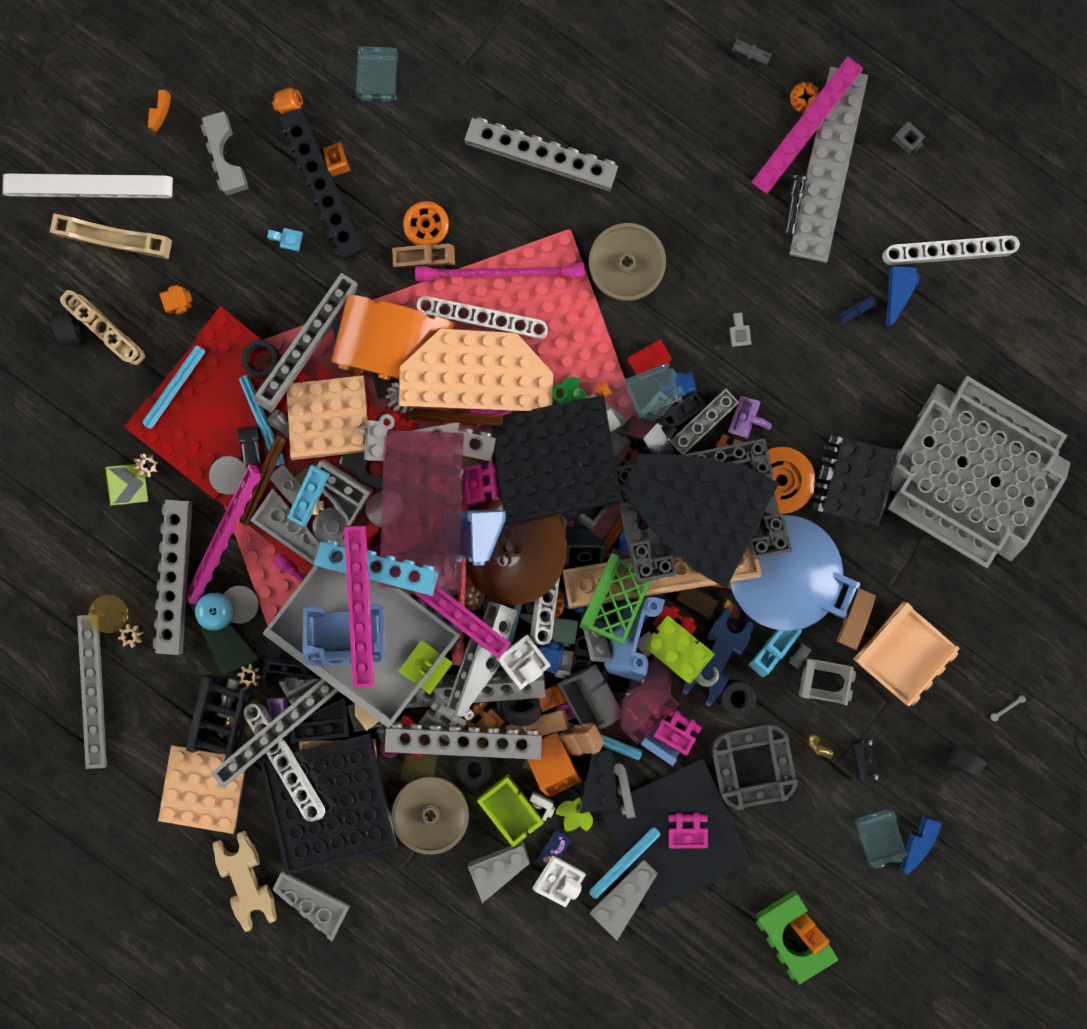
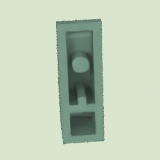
[520,612,578,647]

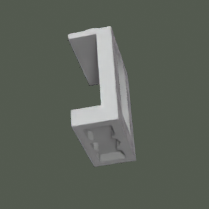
[799,658,856,705]

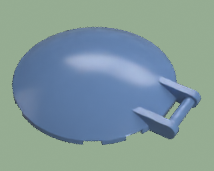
[731,515,860,631]

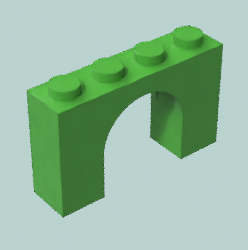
[756,890,838,985]

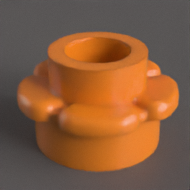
[596,380,612,398]

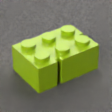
[643,615,715,684]
[477,774,544,847]

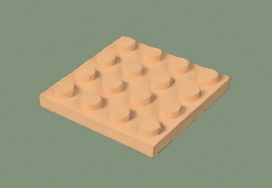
[287,376,368,460]
[158,745,246,834]

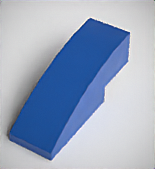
[900,816,942,874]

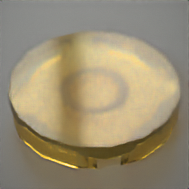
[88,595,128,633]

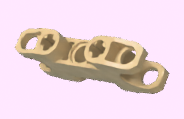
[60,290,146,365]
[213,831,277,932]

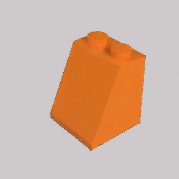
[525,732,582,798]

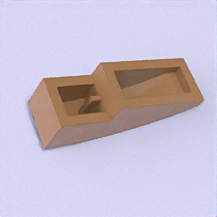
[392,244,455,268]
[836,588,876,650]

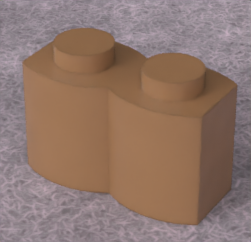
[559,723,605,756]

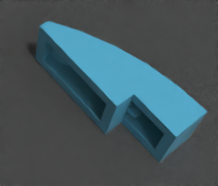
[748,629,802,678]

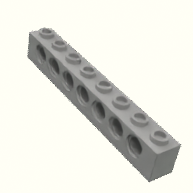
[465,117,618,192]
[255,273,358,413]
[153,500,193,655]
[405,670,545,708]
[211,679,338,788]
[385,723,542,760]

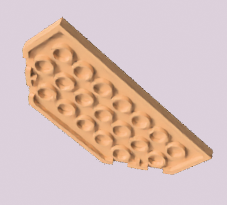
[398,329,553,411]

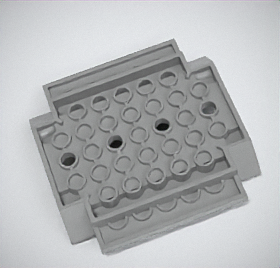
[886,376,1071,568]

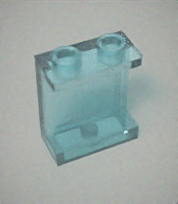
[356,46,399,102]
[624,363,684,419]
[854,808,908,869]

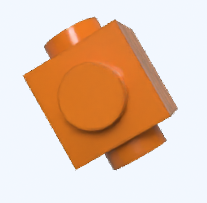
[160,285,192,315]

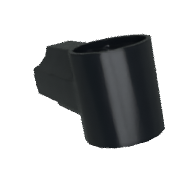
[238,426,262,465]

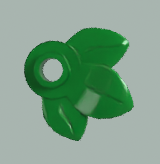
[552,377,588,404]

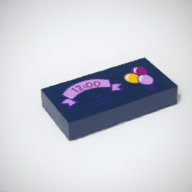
[535,829,572,868]

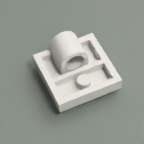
[496,635,551,690]
[533,856,586,907]

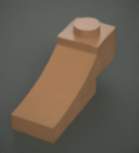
[505,709,570,743]

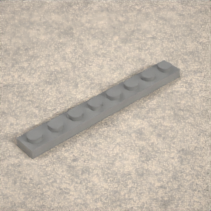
[77,614,107,769]

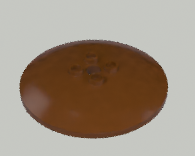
[466,491,567,605]

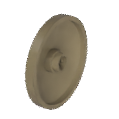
[589,223,666,301]
[392,776,469,854]

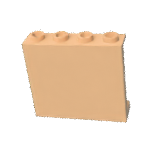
[853,602,960,706]

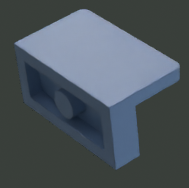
[640,724,680,766]

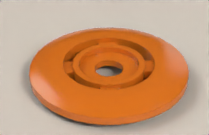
[768,447,815,514]

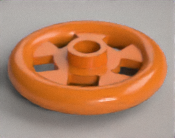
[403,201,449,245]

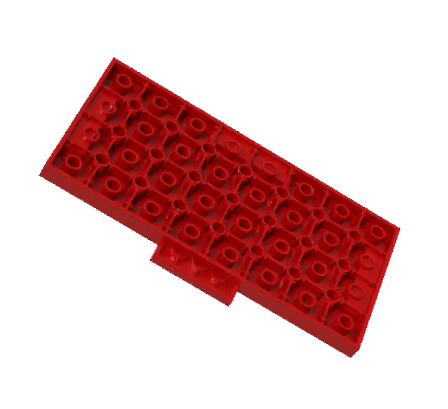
[124,307,459,574]

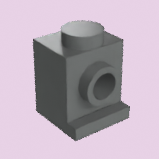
[891,121,925,154]

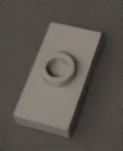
[270,464,302,505]

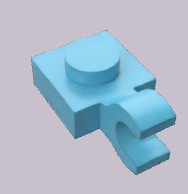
[267,228,303,252]

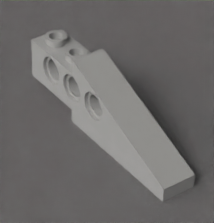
[386,422,496,461]
[445,602,518,717]

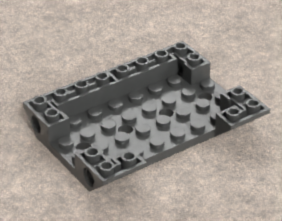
[617,439,792,583]

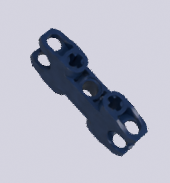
[681,608,754,707]

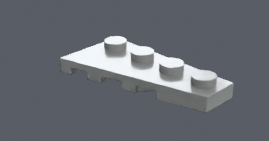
[250,489,320,565]
[590,859,657,941]
[272,871,350,941]

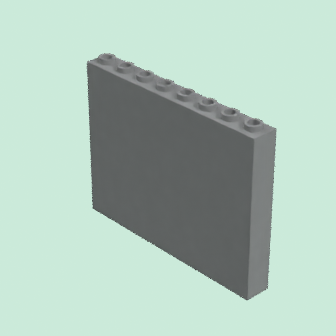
[262,538,461,728]

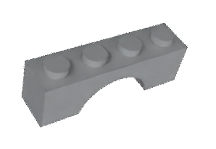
[201,111,249,195]

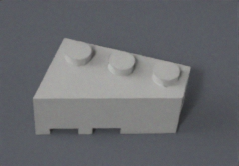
[317,459,374,525]
[468,841,530,903]

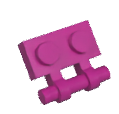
[463,461,500,507]
[653,708,702,756]
[668,812,708,849]

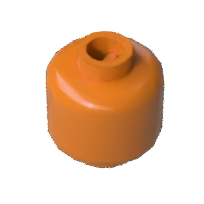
[272,87,303,116]

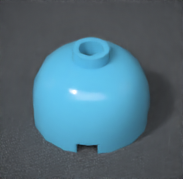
[195,593,234,631]

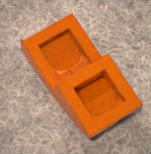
[148,90,171,132]
[539,684,567,712]
[789,913,830,954]

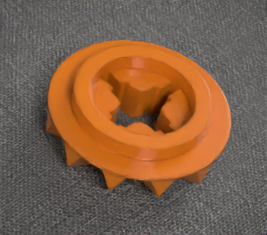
[790,82,820,113]
[555,588,565,618]

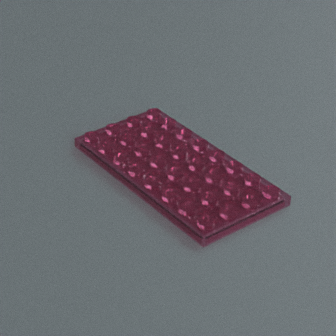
[379,430,463,590]

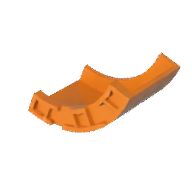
[331,294,455,380]

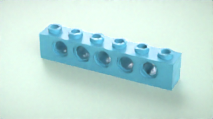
[314,540,439,596]

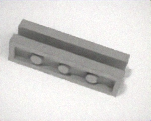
[670,389,739,455]

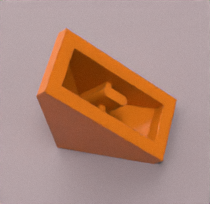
[323,142,351,177]

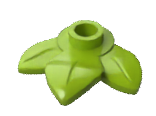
[556,797,593,832]

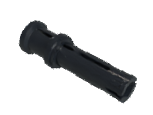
[783,175,807,235]

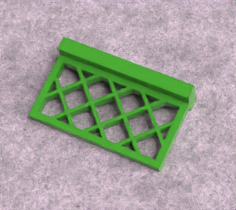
[579,554,651,645]

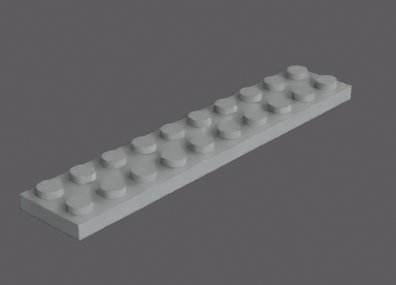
[789,67,868,263]

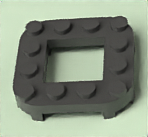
[712,724,798,810]

